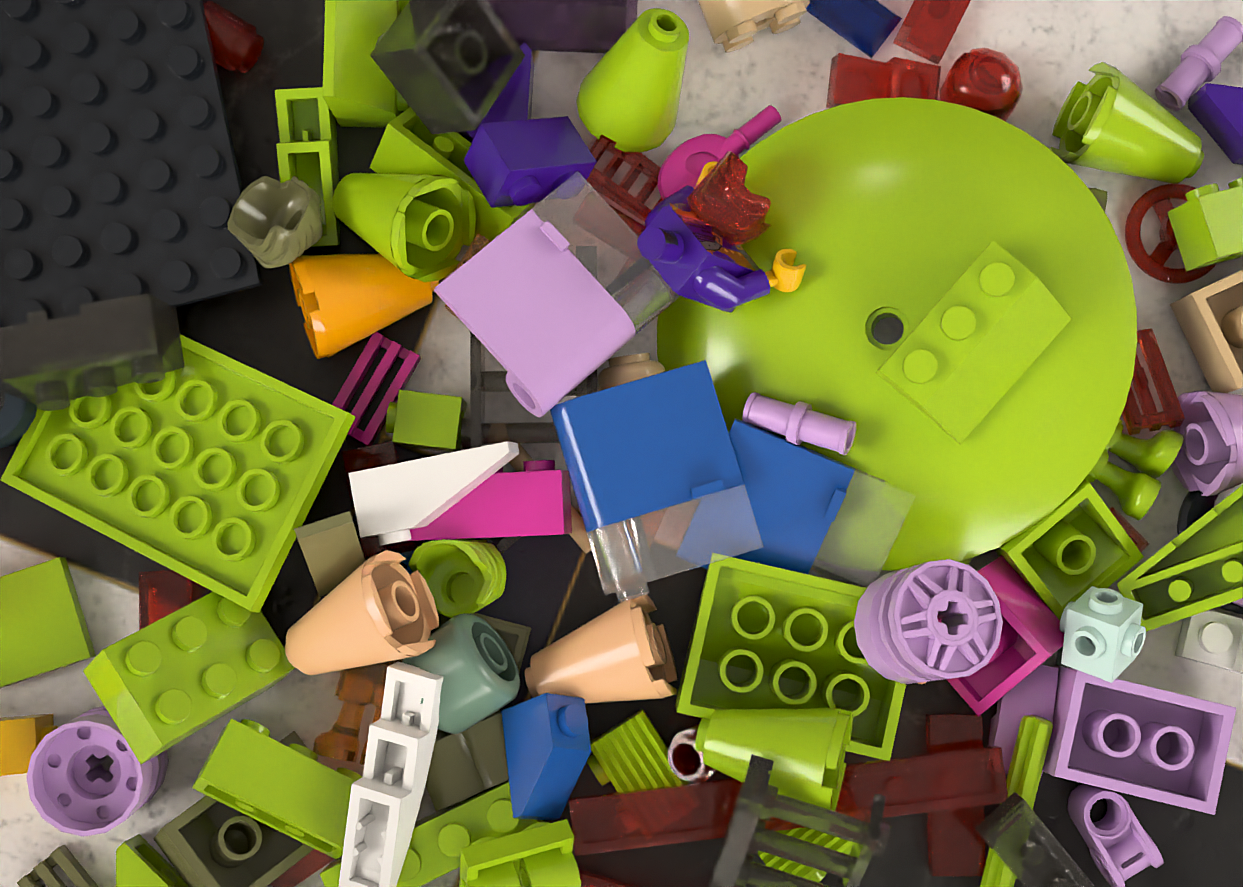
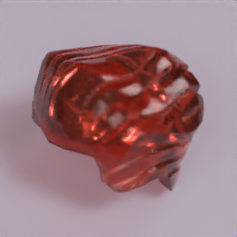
[687,151,771,246]

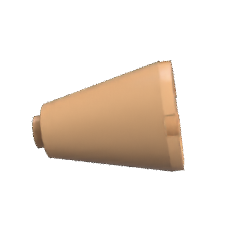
[285,550,439,675]
[525,593,677,703]

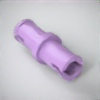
[1155,16,1243,111]
[742,392,857,455]

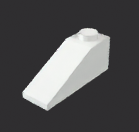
[348,441,519,546]

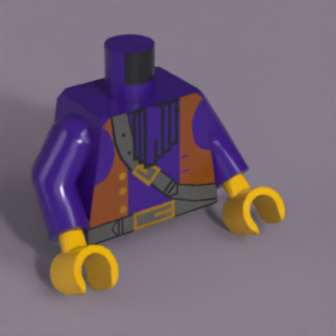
[637,161,806,313]

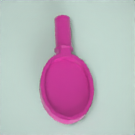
[657,105,781,200]

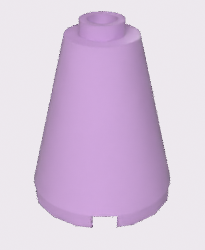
[1165,391,1243,496]

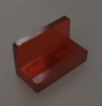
[893,0,971,65]

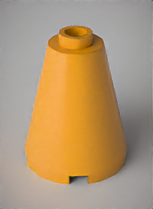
[289,254,439,359]

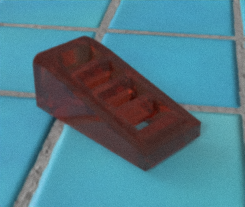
[585,134,663,222]

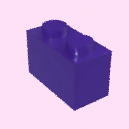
[463,116,597,208]

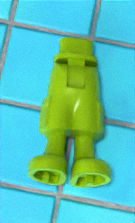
[1084,418,1184,520]

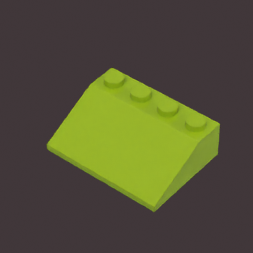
[675,553,906,761]

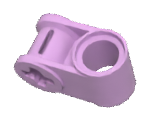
[1067,784,1164,887]

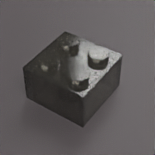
[370,0,525,134]

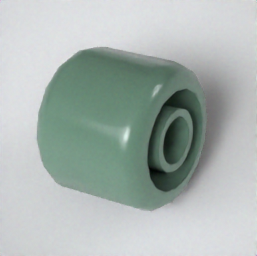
[402,613,520,734]

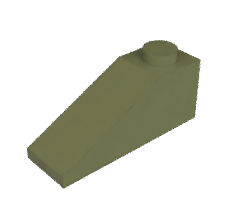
[294,511,365,598]

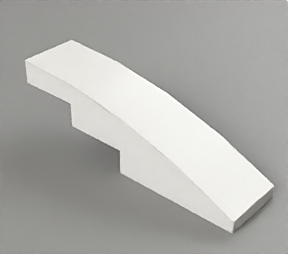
[338,662,443,887]

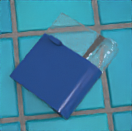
[550,360,764,602]
[675,418,916,588]

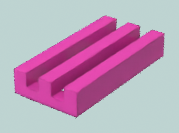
[332,332,421,447]

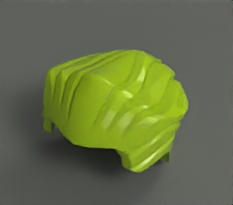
[408,538,506,618]

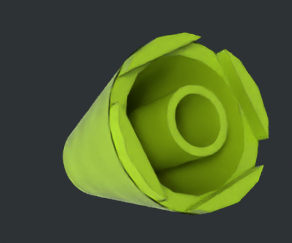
[576,8,689,152]
[1051,62,1204,184]
[333,173,477,282]
[695,708,853,822]

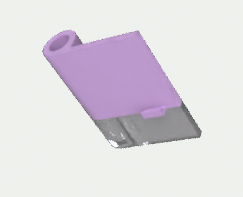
[434,171,680,417]

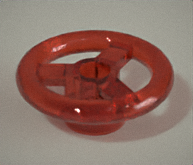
[1125,183,1217,284]

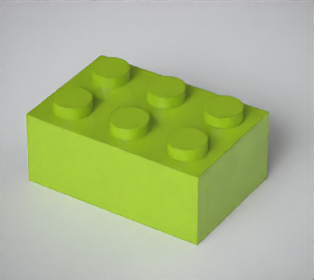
[83,592,295,764]

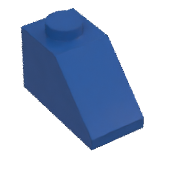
[501,693,591,821]

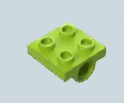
[459,819,581,887]

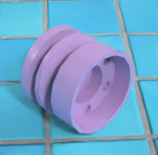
[854,559,1003,684]
[26,706,169,837]

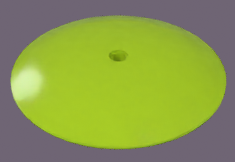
[657,97,1137,571]

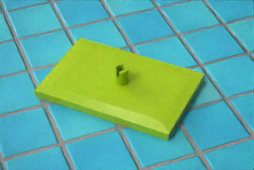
[0,316,356,613]

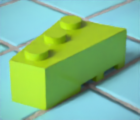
[1117,485,1243,632]

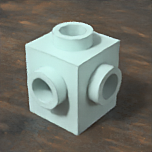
[1060,586,1146,683]

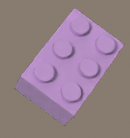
[1043,666,1236,815]

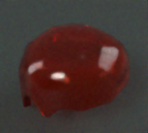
[940,47,1023,122]

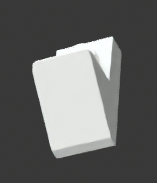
[1175,610,1243,674]

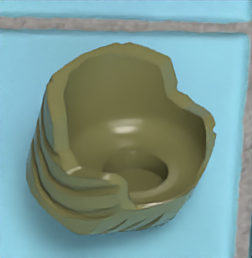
[227,176,323,268]

